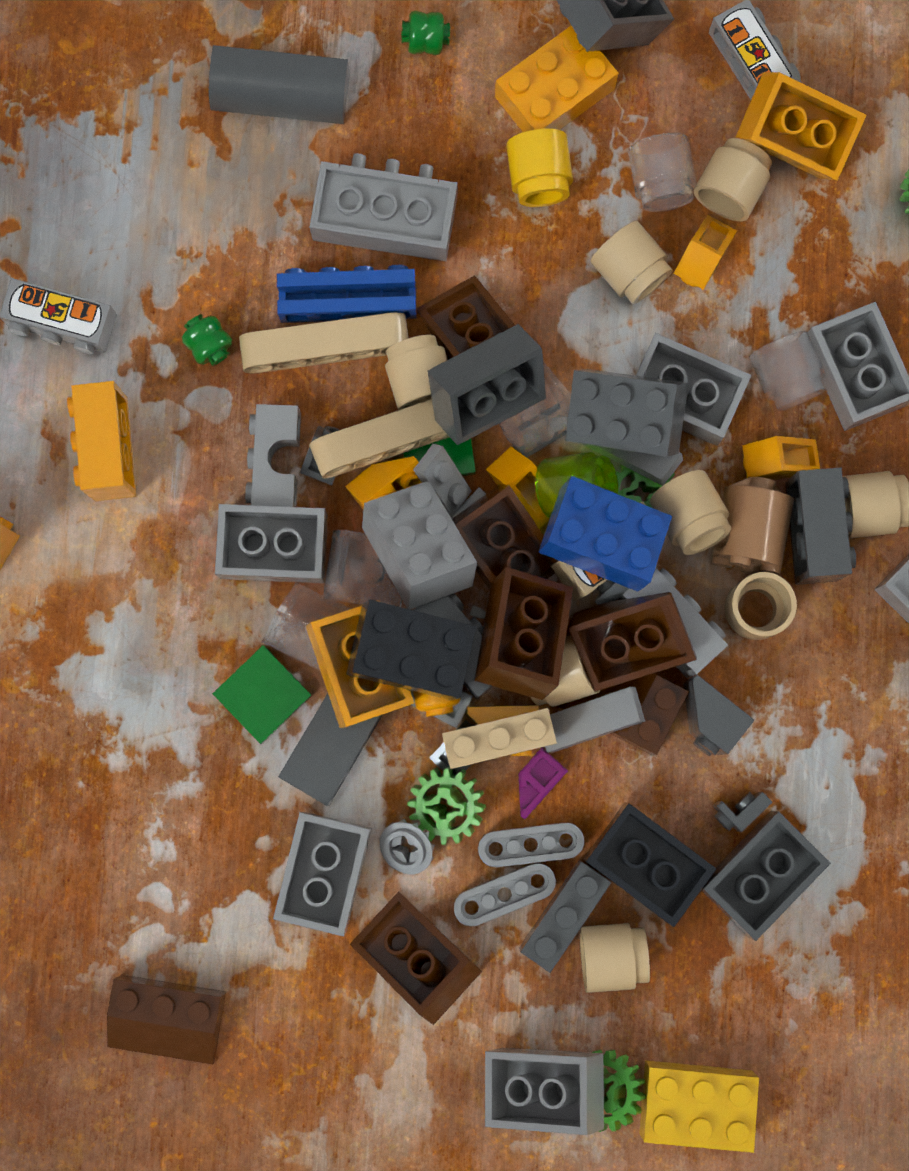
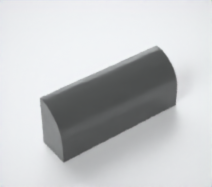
[209,45,350,124]
[278,693,383,806]

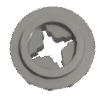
[380,819,435,874]

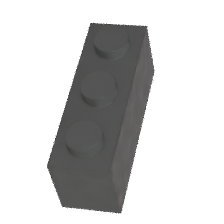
[519,860,611,973]

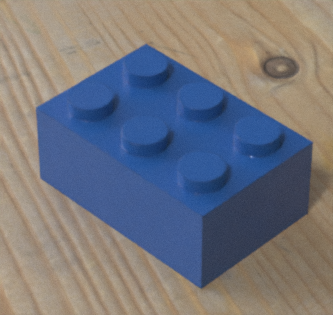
[538,476,672,592]

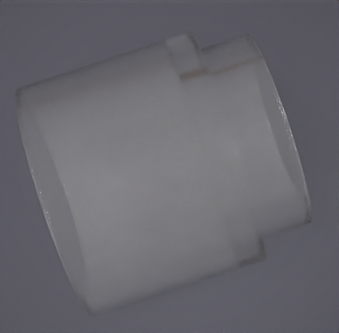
[628,133,697,212]
[749,331,827,411]

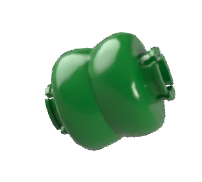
[401,10,450,56]
[182,314,232,366]

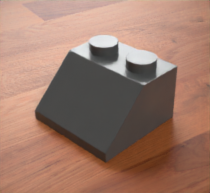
[683,675,754,756]

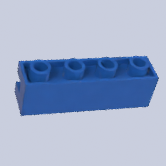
[277,265,417,323]

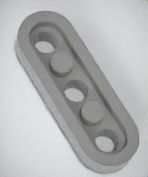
[478,823,584,867]
[454,863,556,927]

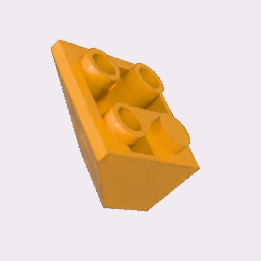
[345,456,422,510]

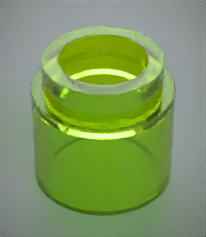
[535,452,618,519]

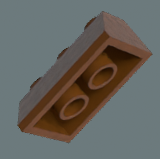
[107,974,226,1065]

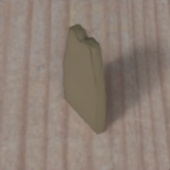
[469,605,486,619]

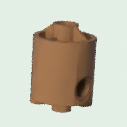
[711,477,794,575]

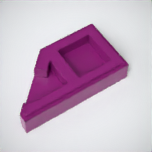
[518,747,568,819]

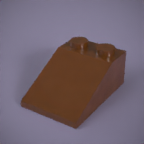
[417,275,515,360]
[568,592,697,691]
[559,673,689,756]
[350,891,482,1025]

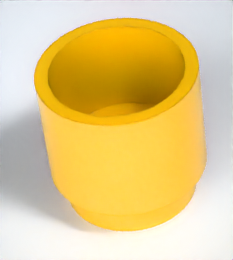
[506,128,573,207]

